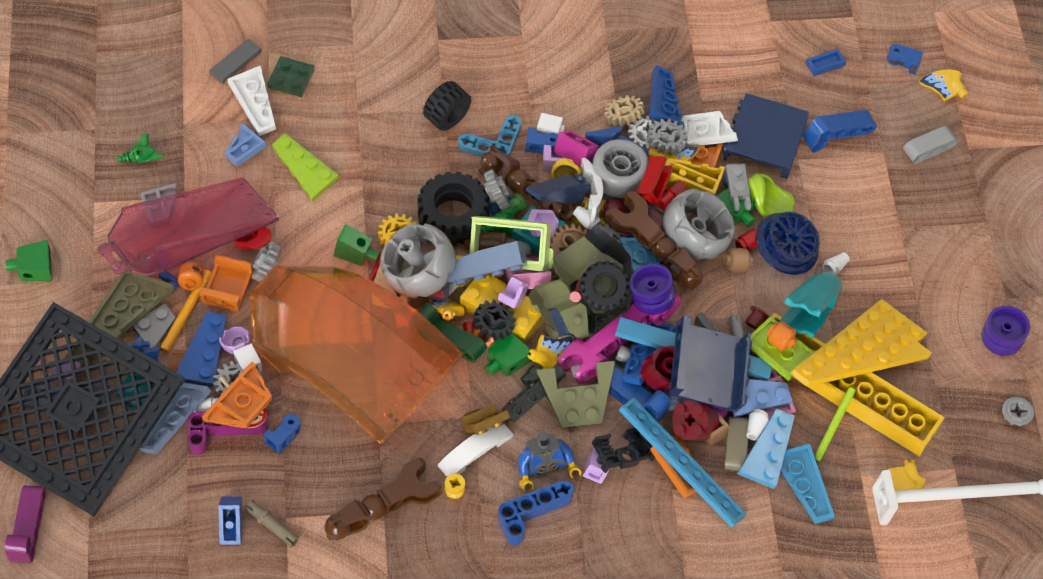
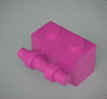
[553,130,599,168]

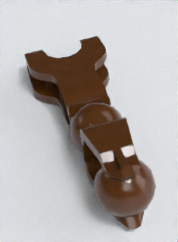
[478,146,577,219]
[605,191,704,290]
[324,458,444,540]

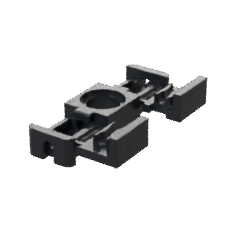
[592,428,655,473]

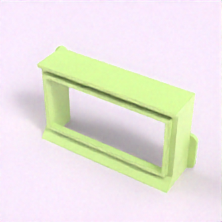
[470,216,554,271]

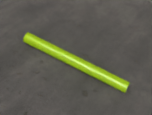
[814,387,856,462]

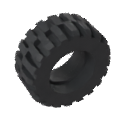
[417,172,490,246]

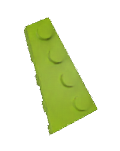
[272,133,339,202]

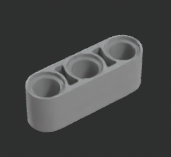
[903,126,958,164]

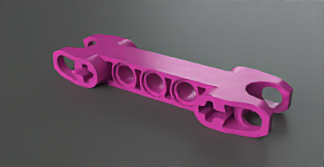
[557,294,681,384]

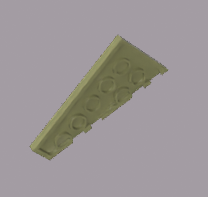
[65,269,175,368]

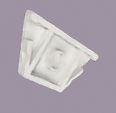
[677,111,738,146]

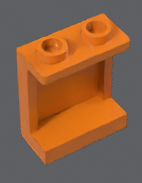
[200,255,253,312]

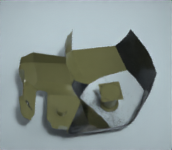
[529,225,633,340]

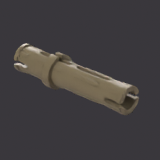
[244,499,300,548]

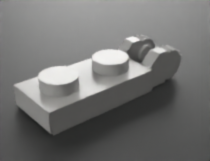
[725,164,751,211]

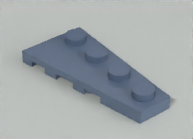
[140,383,211,454]

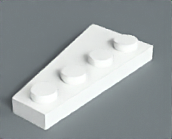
[227,66,276,136]

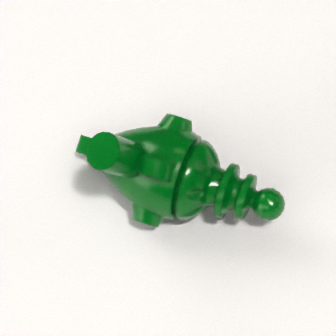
[117,134,164,163]
[480,205,518,237]

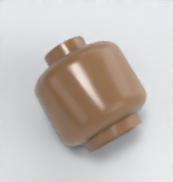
[723,248,753,273]

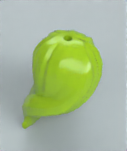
[748,173,795,225]

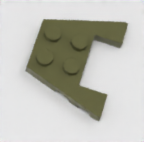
[536,361,614,428]

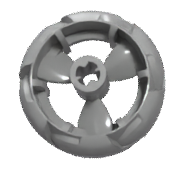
[662,189,735,261]
[380,223,456,298]

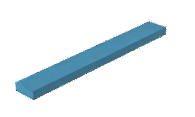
[615,317,772,381]
[619,398,747,528]

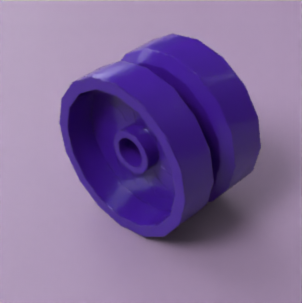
[630,264,676,315]
[981,306,1030,356]

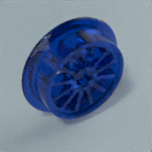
[756,212,820,275]

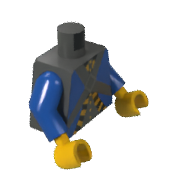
[518,431,581,492]

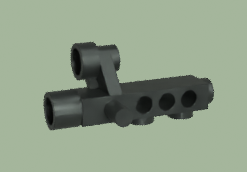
[501,364,566,423]

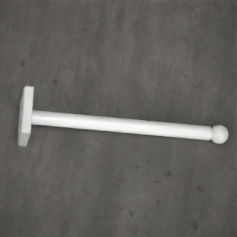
[872,470,1043,525]

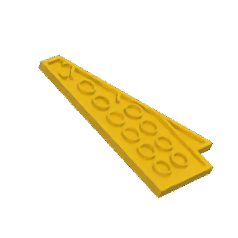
[791,299,932,387]

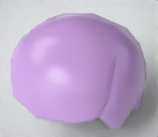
[219,326,251,354]

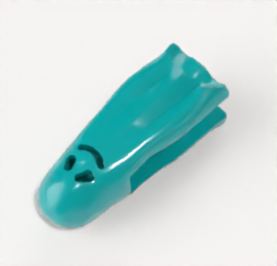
[780,272,843,338]

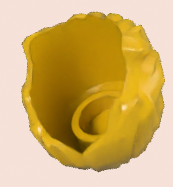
[551,158,582,179]

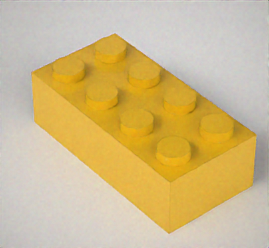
[460,274,544,345]

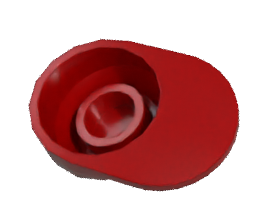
[232,223,272,251]

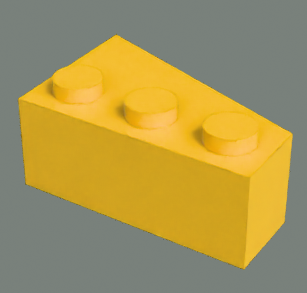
[665,158,725,195]

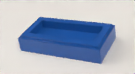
[806,49,846,76]

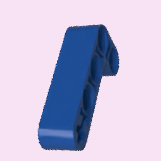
[803,110,877,152]
[596,366,670,422]
[498,480,574,545]

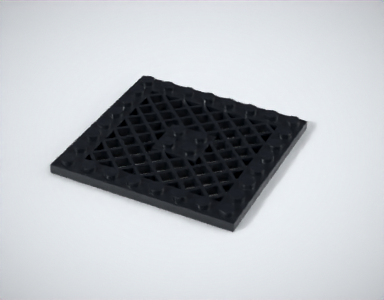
[0,302,185,517]

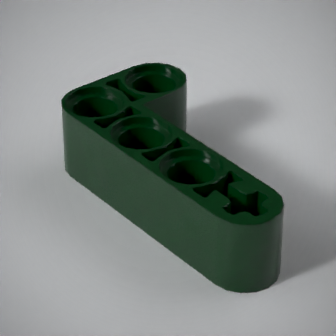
[412,302,487,363]

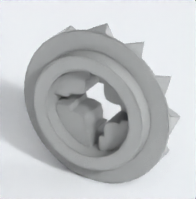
[1001,397,1034,427]

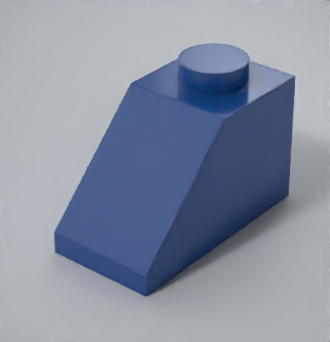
[218,496,243,545]

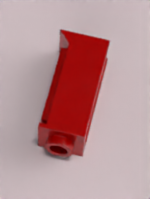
[635,156,674,205]

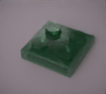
[267,56,315,97]

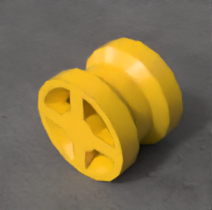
[445,474,465,499]

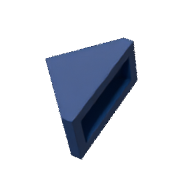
[585,126,622,149]

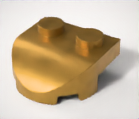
[460,404,510,435]

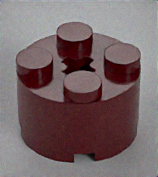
[640,346,674,392]
[672,400,719,441]

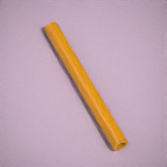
[160,269,211,353]

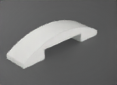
[580,158,603,222]
[437,424,514,477]

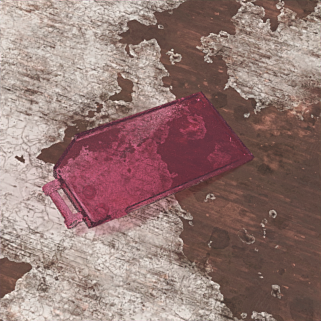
[97,177,279,277]

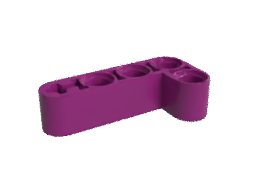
[187,411,269,455]
[5,485,46,563]

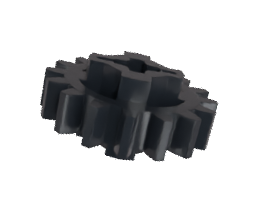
[473,299,516,341]

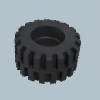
[423,81,472,131]
[579,261,630,312]

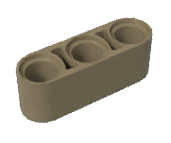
[724,416,749,471]

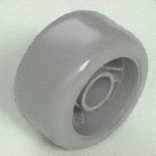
[592,139,649,198]

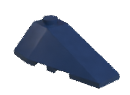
[526,173,591,205]

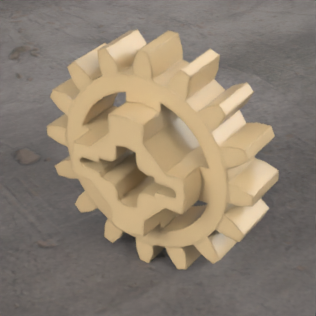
[604,95,645,127]

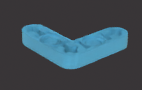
[458,115,521,157]

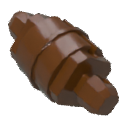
[464,231,518,251]

